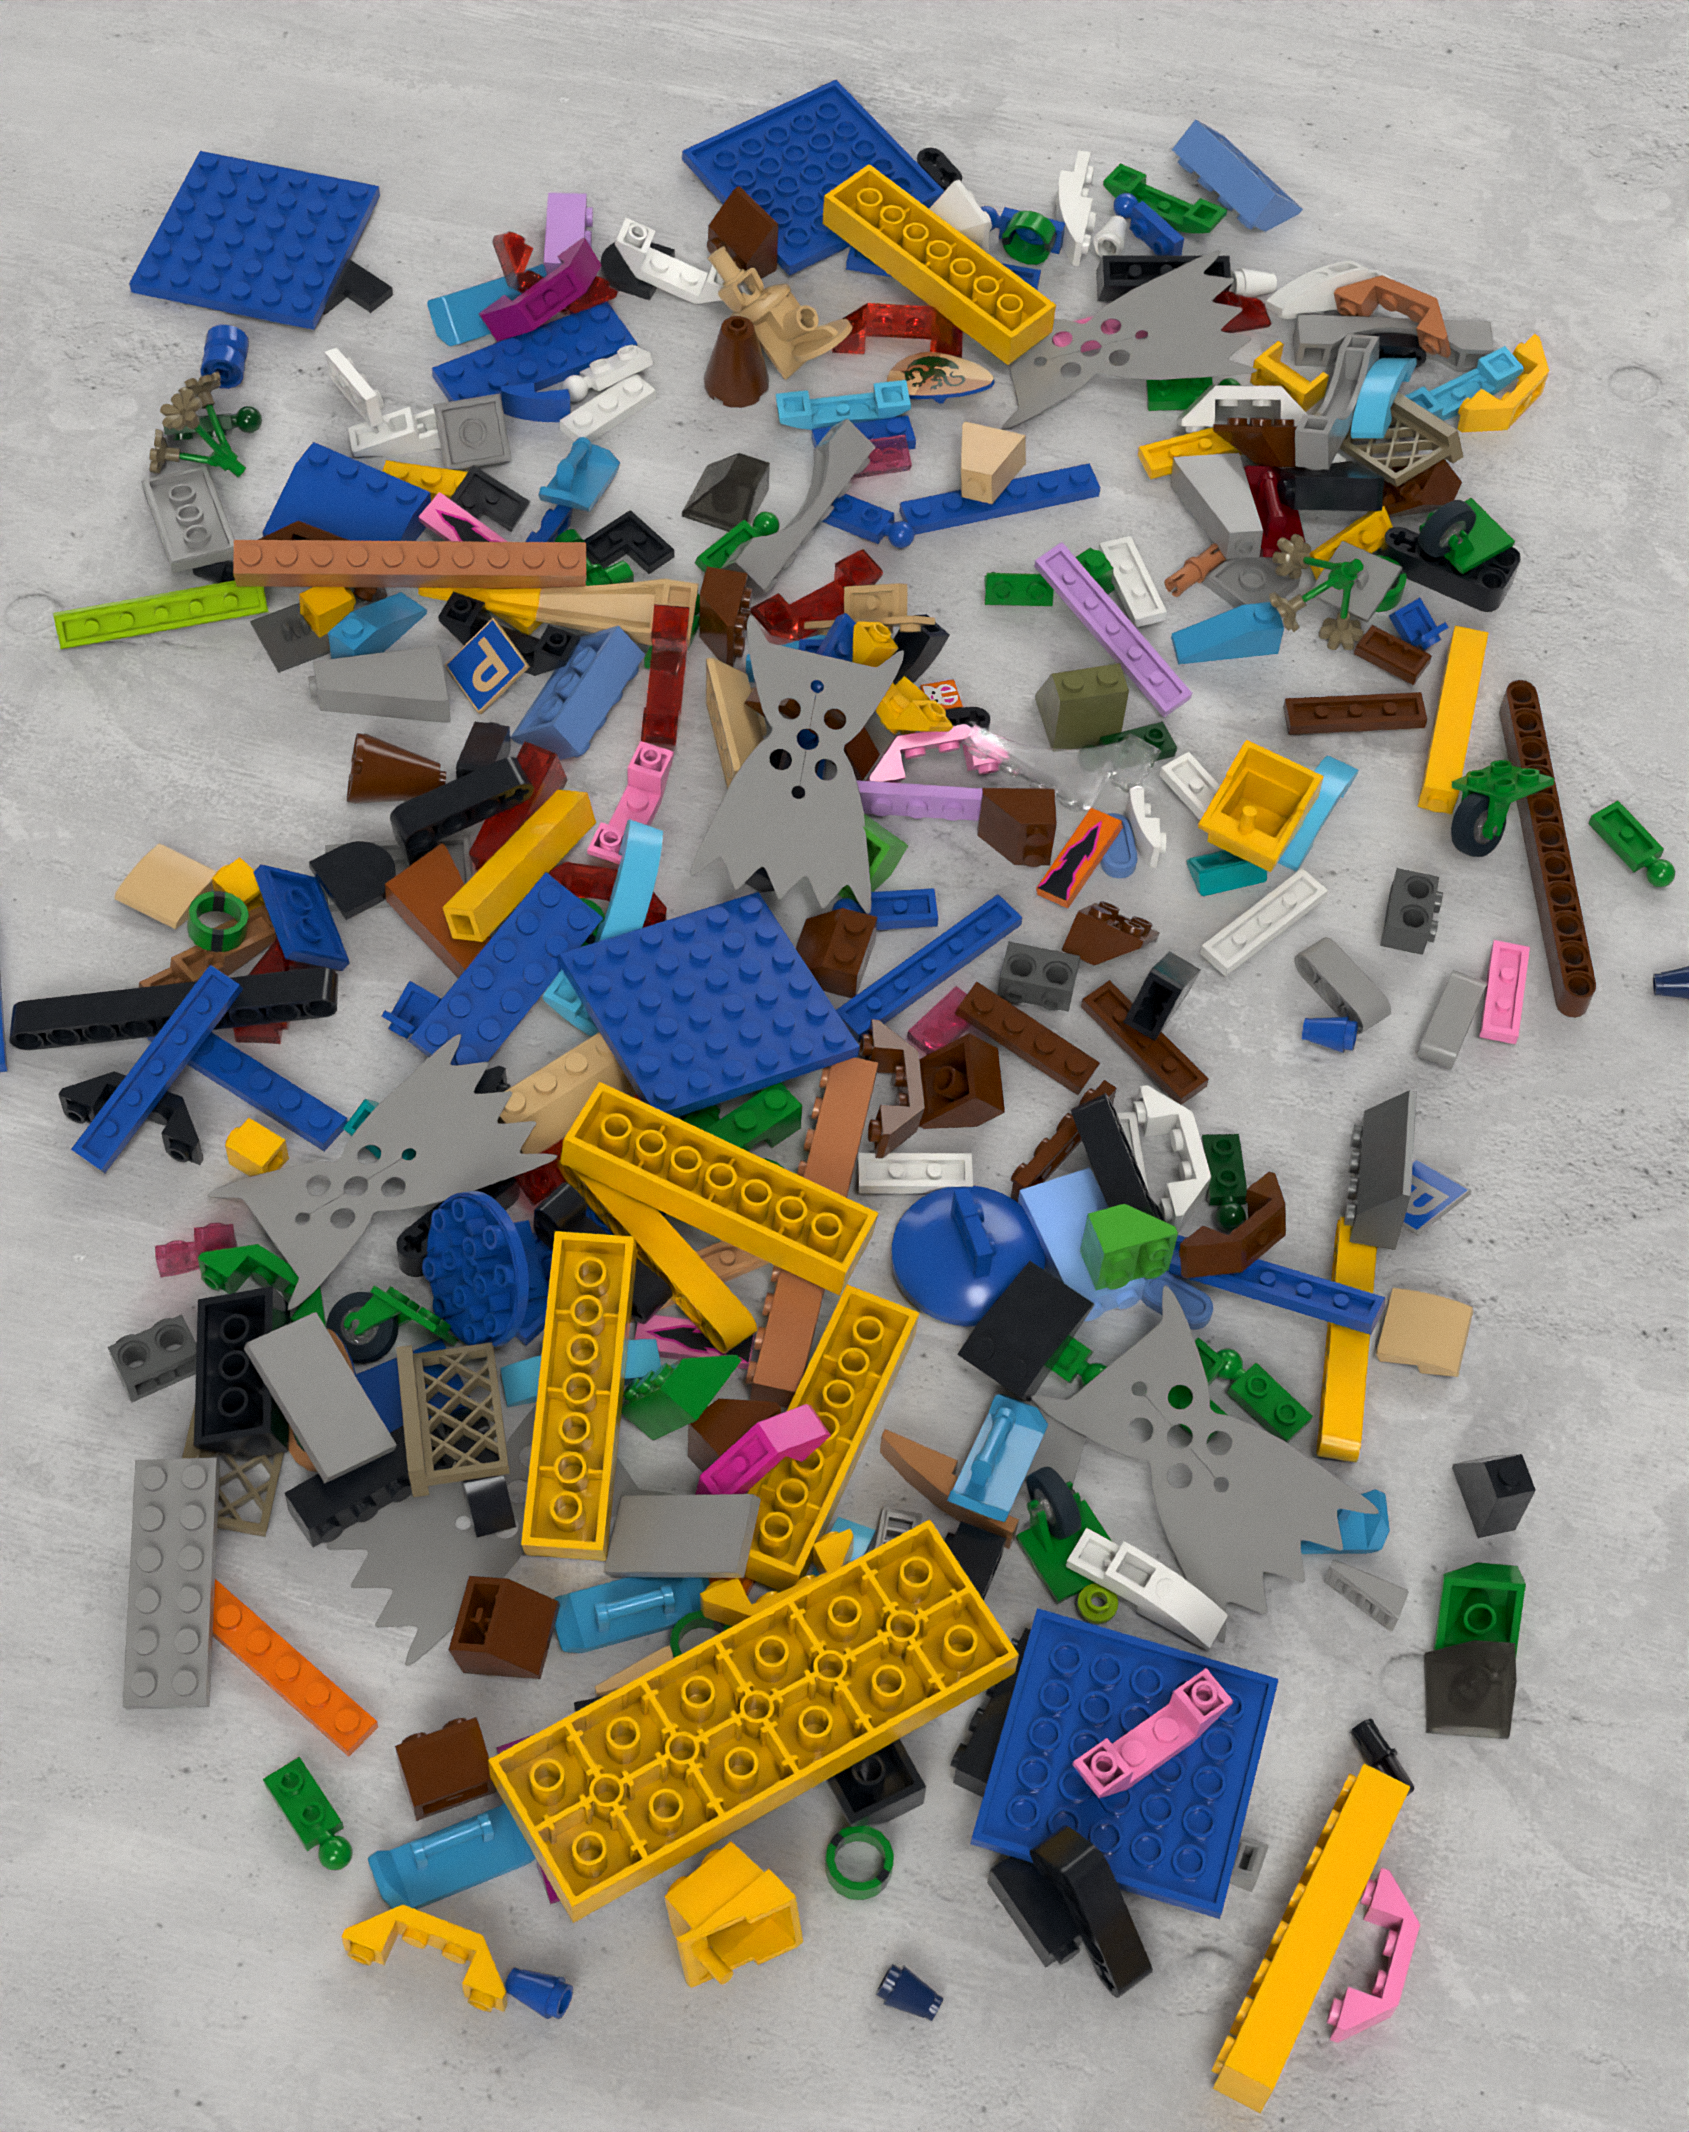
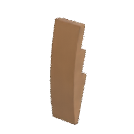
[139,905,277,988]
[880,1429,1019,1549]

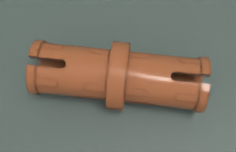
[1164,543,1226,597]

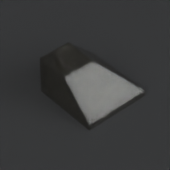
[682,453,770,532]
[1424,1640,1517,1739]

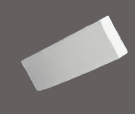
[348,407,441,457]

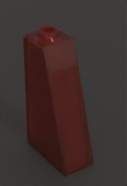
[468,741,568,872]

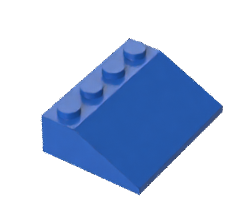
[262,442,431,541]

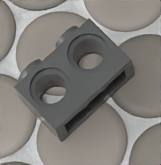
[1380,868,1443,955]
[997,941,1080,1012]
[108,1314,197,1403]

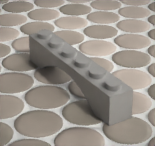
[1293,314,1494,372]
[1295,334,1379,471]
[721,419,875,595]

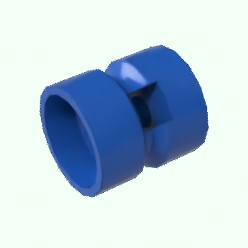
[200,324,249,389]

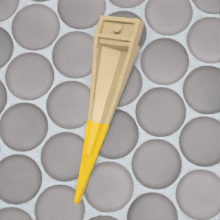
[418,579,699,647]

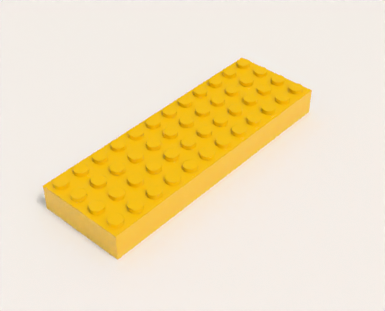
[488,1519,1019,1923]

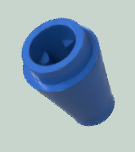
[1302,1017,1358,1053]
[505,1967,573,2019]

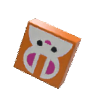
[920,679,963,710]

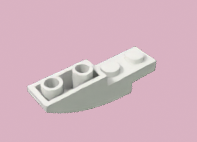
[1056,150,1097,266]
[1265,260,1394,319]
[1066,1528,1228,1651]

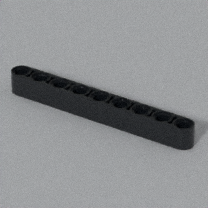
[9,968,339,1050]

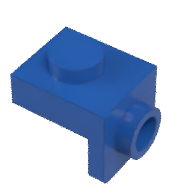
[1389,597,1449,650]
[381,981,442,1039]

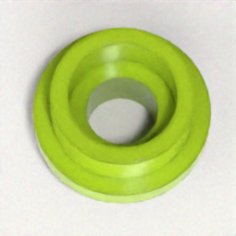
[1077,1583,1118,1624]

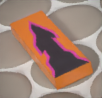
[1036,808,1123,908]

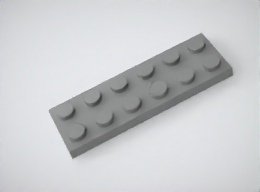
[123,1458,220,1709]

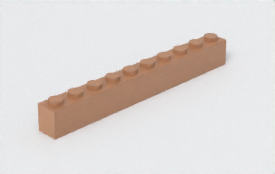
[233,540,586,588]
[745,1058,878,1408]

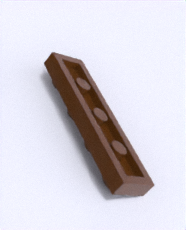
[1283,692,1428,735]
[1081,980,1209,1105]
[955,981,1100,1095]
[1010,1080,1117,1202]

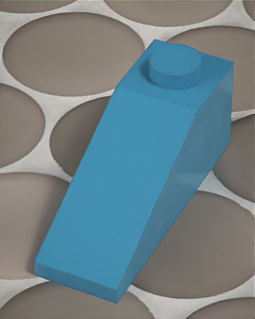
[328,592,427,659]
[1171,602,1284,665]

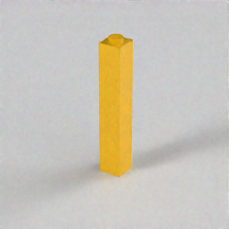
[1417,625,1489,814]
[442,790,596,942]

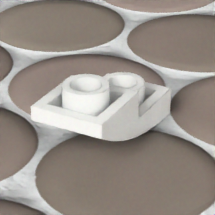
[1126,788,1167,868]

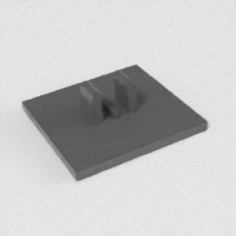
[250,603,331,673]

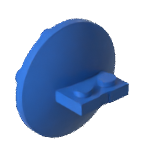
[891,1186,1046,1327]
[422,1191,548,1348]

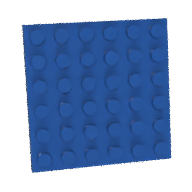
[682,80,945,276]
[129,151,380,330]
[559,892,860,1117]
[970,1608,1279,1919]

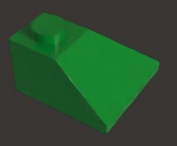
[1433,1562,1526,1660]

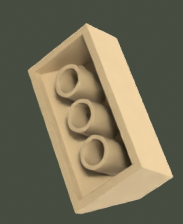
[706,658,766,789]
[497,1032,641,1177]

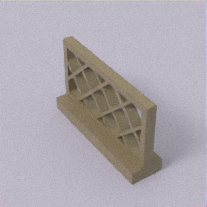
[1339,392,1464,487]
[396,1342,510,1497]
[182,1404,284,1537]

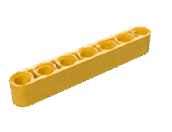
[558,1160,757,1354]
[1316,1217,1377,1463]

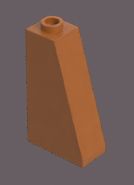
[385,843,491,978]

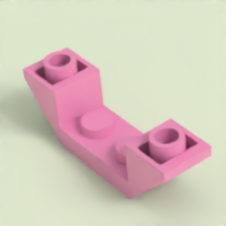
[865,724,1008,783]
[587,741,674,864]
[1072,1668,1233,1798]
[1326,1868,1420,2043]

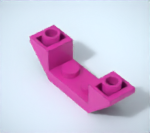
[695,1404,831,1495]

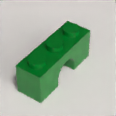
[704,1082,802,1152]

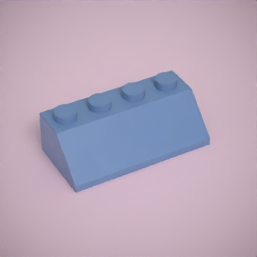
[1172,119,1303,232]
[510,625,645,760]

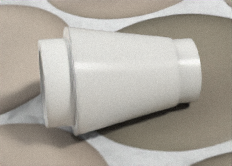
[1093,216,1127,257]
[1228,268,1277,300]

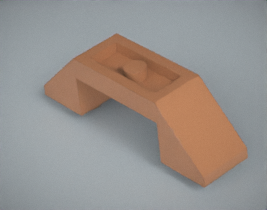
[1334,275,1451,359]

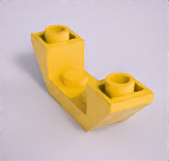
[1457,334,1549,433]
[852,621,953,732]
[700,1529,854,1626]
[341,1905,508,2012]

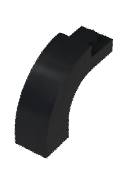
[893,614,950,685]
[442,1408,516,1538]

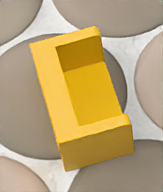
[1250,341,1329,412]

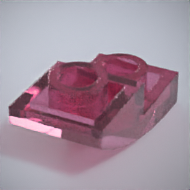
[155,1223,238,1278]

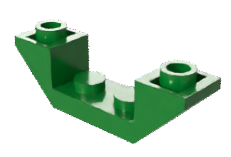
[197,1244,326,1327]

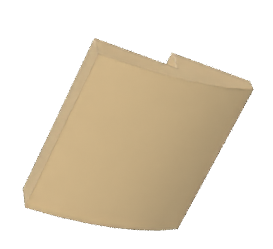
[114,843,217,929]
[1376,1288,1474,1377]

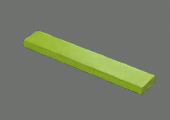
[53,580,268,649]

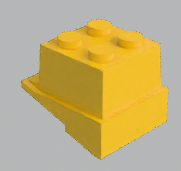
[1198,739,1324,872]
[664,1841,803,1988]

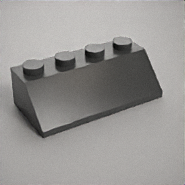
[1344,1090,1417,1250]

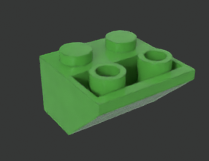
[1080,1204,1178,1290]

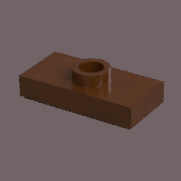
[1354,625,1432,685]

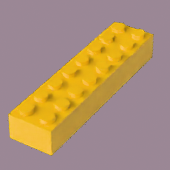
[822,164,1056,365]
[561,1082,879,1296]
[521,1231,637,1561]
[744,1284,919,1592]
[1211,1764,1410,2113]

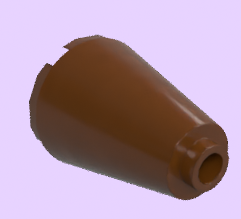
[704,316,769,408]
[346,733,447,804]

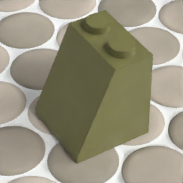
[1035,663,1129,753]

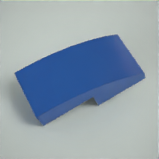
[501,383,571,422]

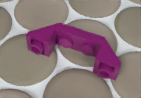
[478,237,602,341]

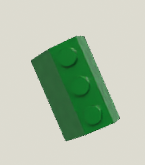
[621,1355,742,1441]

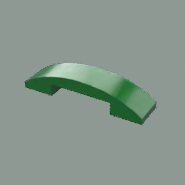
[1103,163,1227,234]

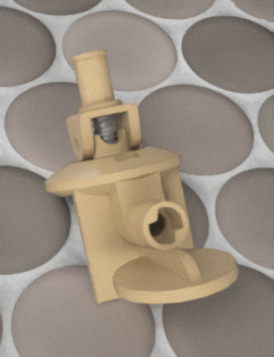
[707,246,853,380]

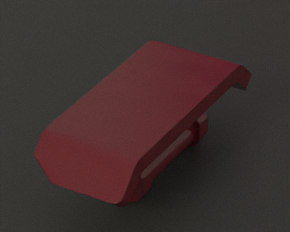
[1243,465,1306,558]

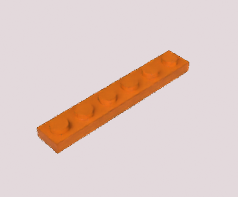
[213,1579,378,1757]

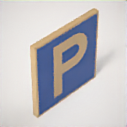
[445,618,530,714]

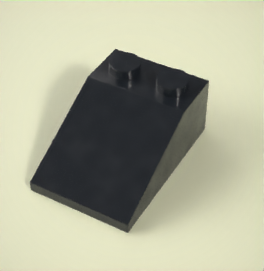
[957,1261,1095,1402]

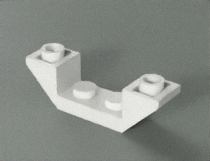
[615,218,741,304]
[1177,385,1308,433]
[1132,1085,1211,1233]

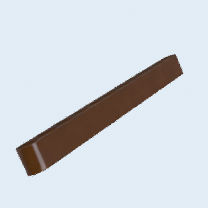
[1499,680,1596,1018]

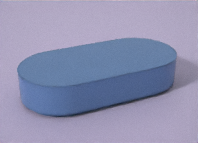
[1100,813,1138,878]
[1141,1271,1213,1330]

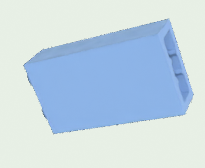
[1018,1167,1146,1321]

